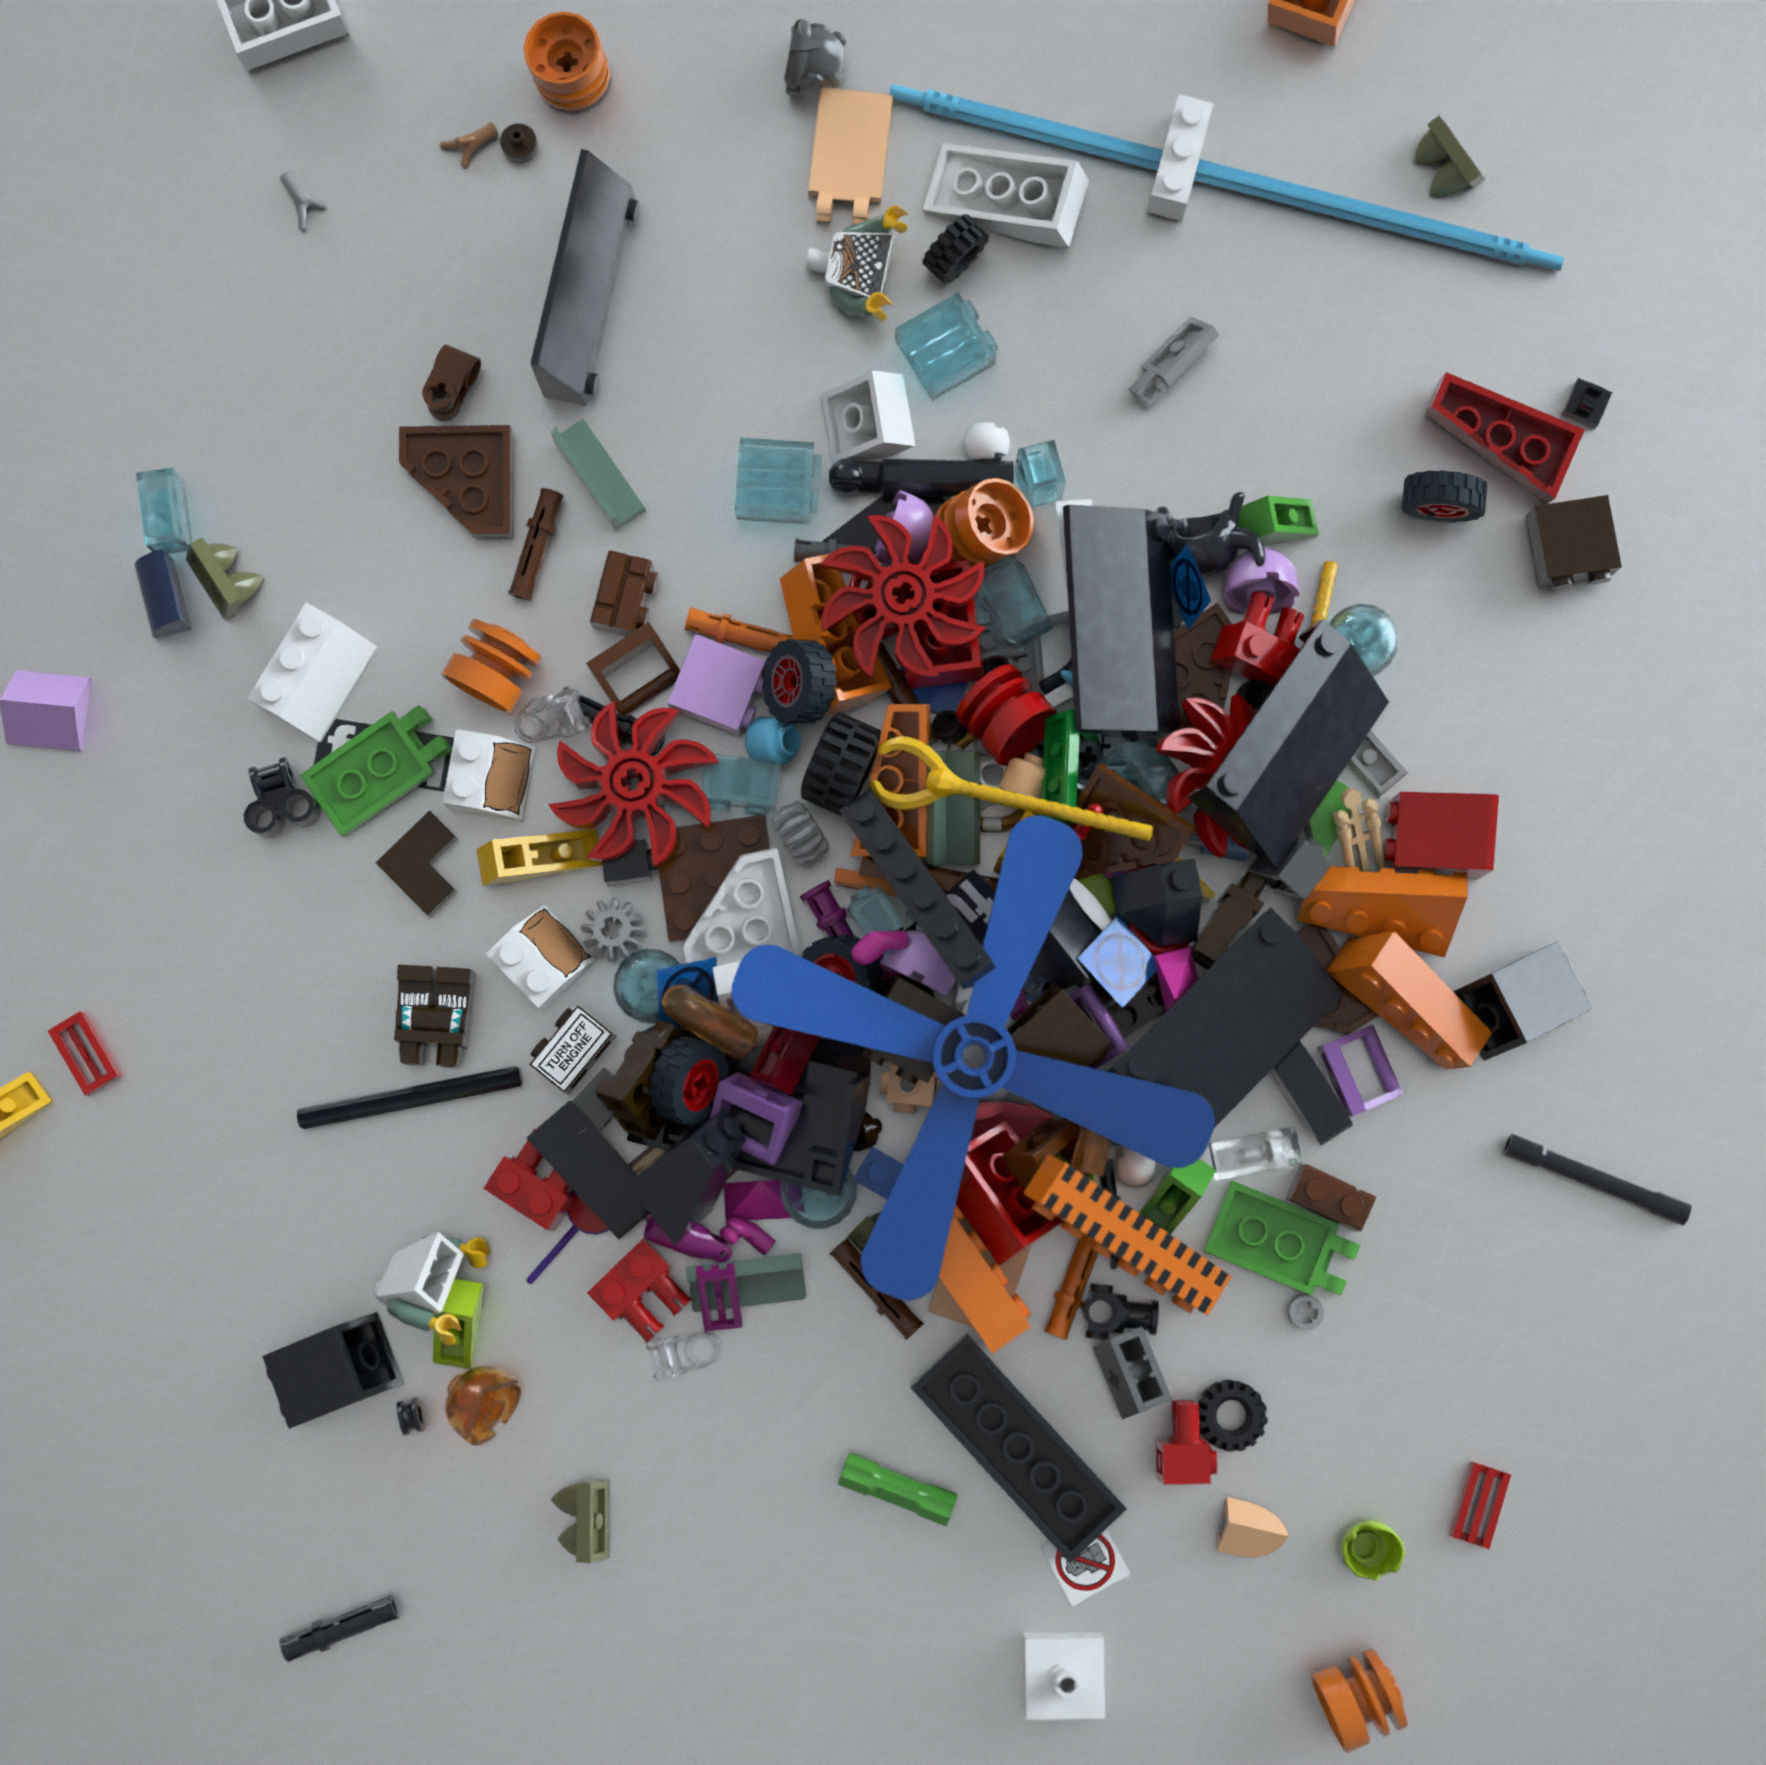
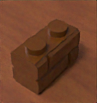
[590,550,659,637]
[1285,1164,1376,1232]

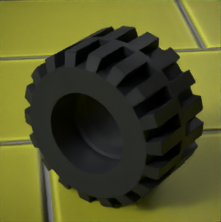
[801,712,881,817]

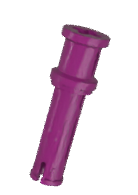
[800,880,855,937]

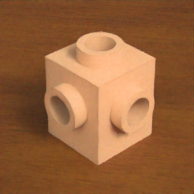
[879,1063,935,1113]

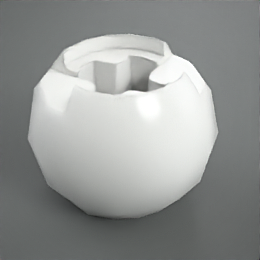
[963,423,1010,461]
[1115,1145,1155,1188]

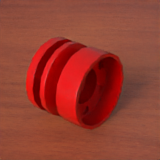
[956,664,1057,766]

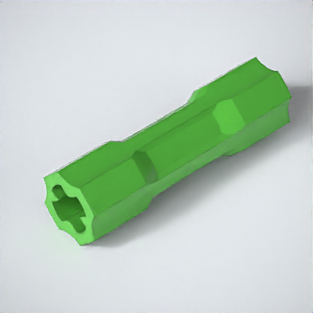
[838,1452,958,1526]

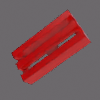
[48,1011,122,1096]
[1449,1461,1511,1549]

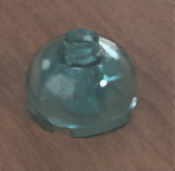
[1329,603,1399,677]
[613,948,681,1024]
[780,1168,857,1229]

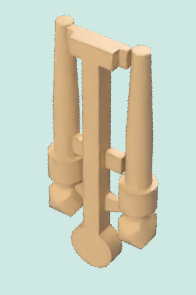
[1333,788,1386,872]

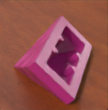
[1153,946,1198,1012]
[724,1180,802,1221]

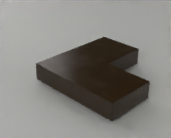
[376,810,457,917]

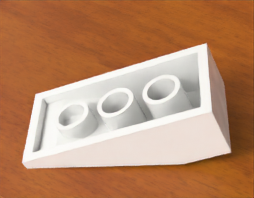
[923,143,1089,248]

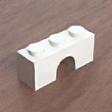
[1147,94,1214,221]

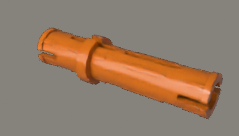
[685,607,794,653]
[1044,1235,1098,1340]

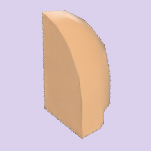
[1217,1497,1289,1558]

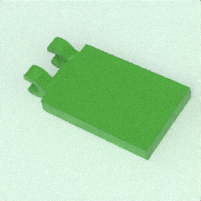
[300,705,452,837]
[1203,1181,1361,1296]

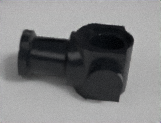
[1081,1283,1159,1340]

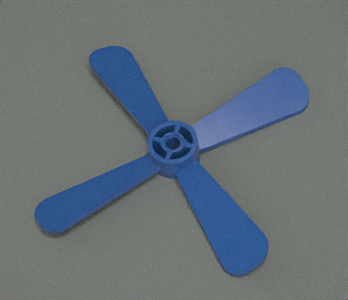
[731,815,1215,1300]

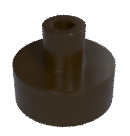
[500,123,538,164]
[854,1112,882,1152]

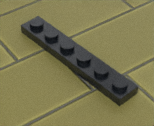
[839,789,996,989]

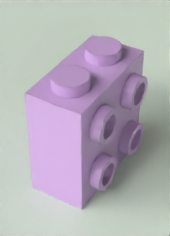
[668,634,766,736]

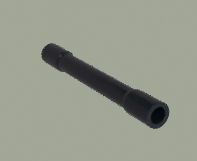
[1503,1133,1692,1226]

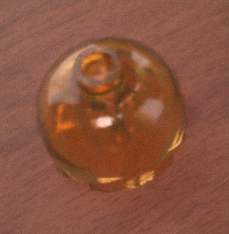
[445,1366,521,1446]

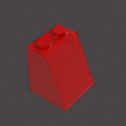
[1383,792,1499,880]

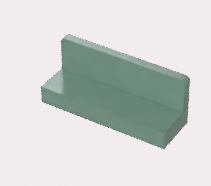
[550,418,646,531]
[927,750,980,866]
[685,1253,806,1312]

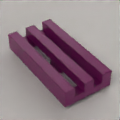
[696,1263,743,1331]

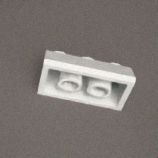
[1013,499,1092,624]
[247,602,378,743]

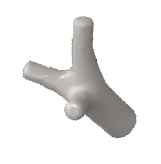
[280,171,326,230]

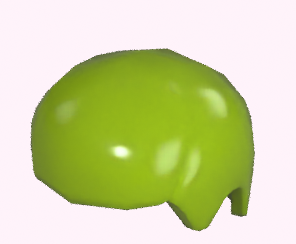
[1340,1520,1405,1581]

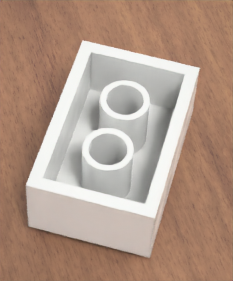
[216,0,348,71]

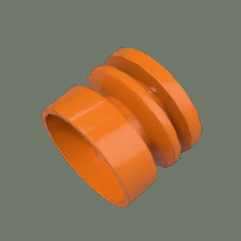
[523,11,610,112]
[935,478,1034,568]
[441,619,542,714]
[1311,1648,1408,1753]

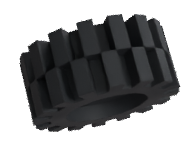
[922,214,990,285]
[1197,1380,1268,1452]

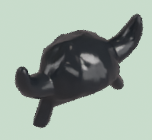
[1156,492,1266,577]

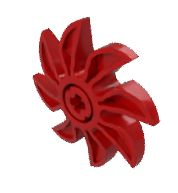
[821,515,985,678]
[1155,694,1256,858]
[548,701,719,868]

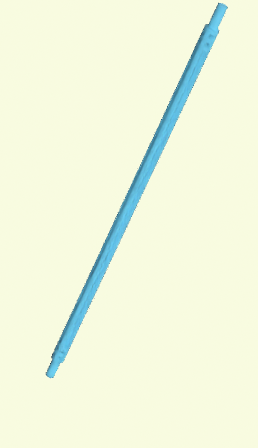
[889,84,1564,271]

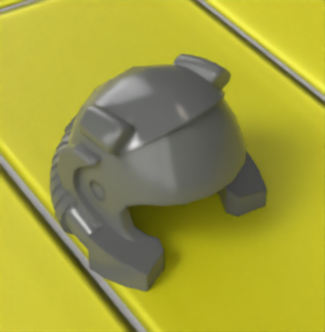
[784,19,847,96]

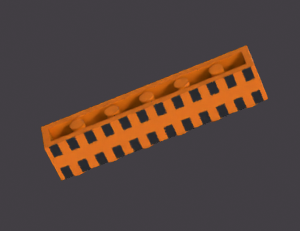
[1023,1154,1232,1316]

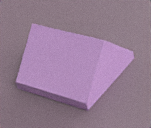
[0,670,92,752]

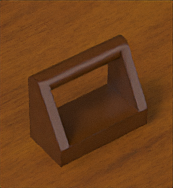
[586,622,680,716]
[1003,1119,1092,1189]

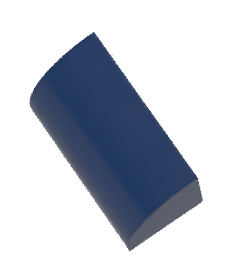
[134,549,191,639]

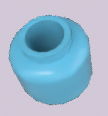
[745,716,801,765]

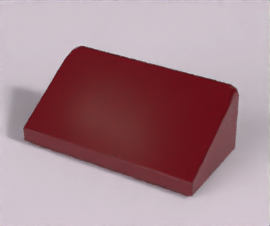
[749,1026,821,1095]

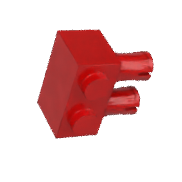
[1211,592,1304,690]
[483,1128,575,1231]
[587,1239,692,1344]
[1155,1400,1217,1485]

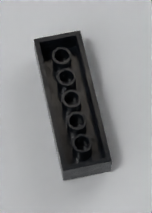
[910,1333,1127,1563]

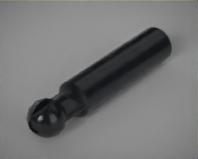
[829,458,1014,497]

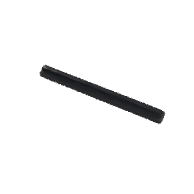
[297,1066,522,1129]

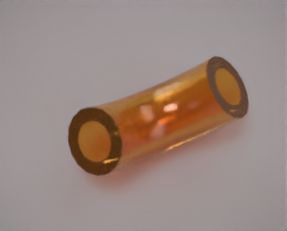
[662,984,757,1059]

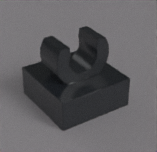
[1561,378,1612,429]

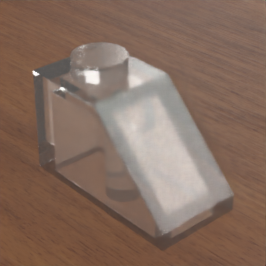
[1208,1126,1303,1181]

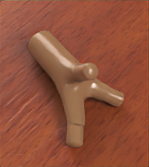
[439,122,498,167]

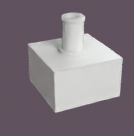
[1023,1632,1105,1720]

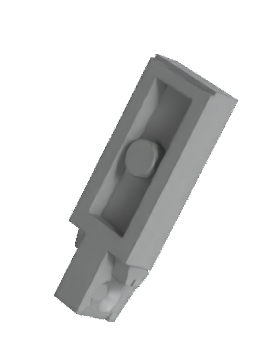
[1129,317,1219,408]

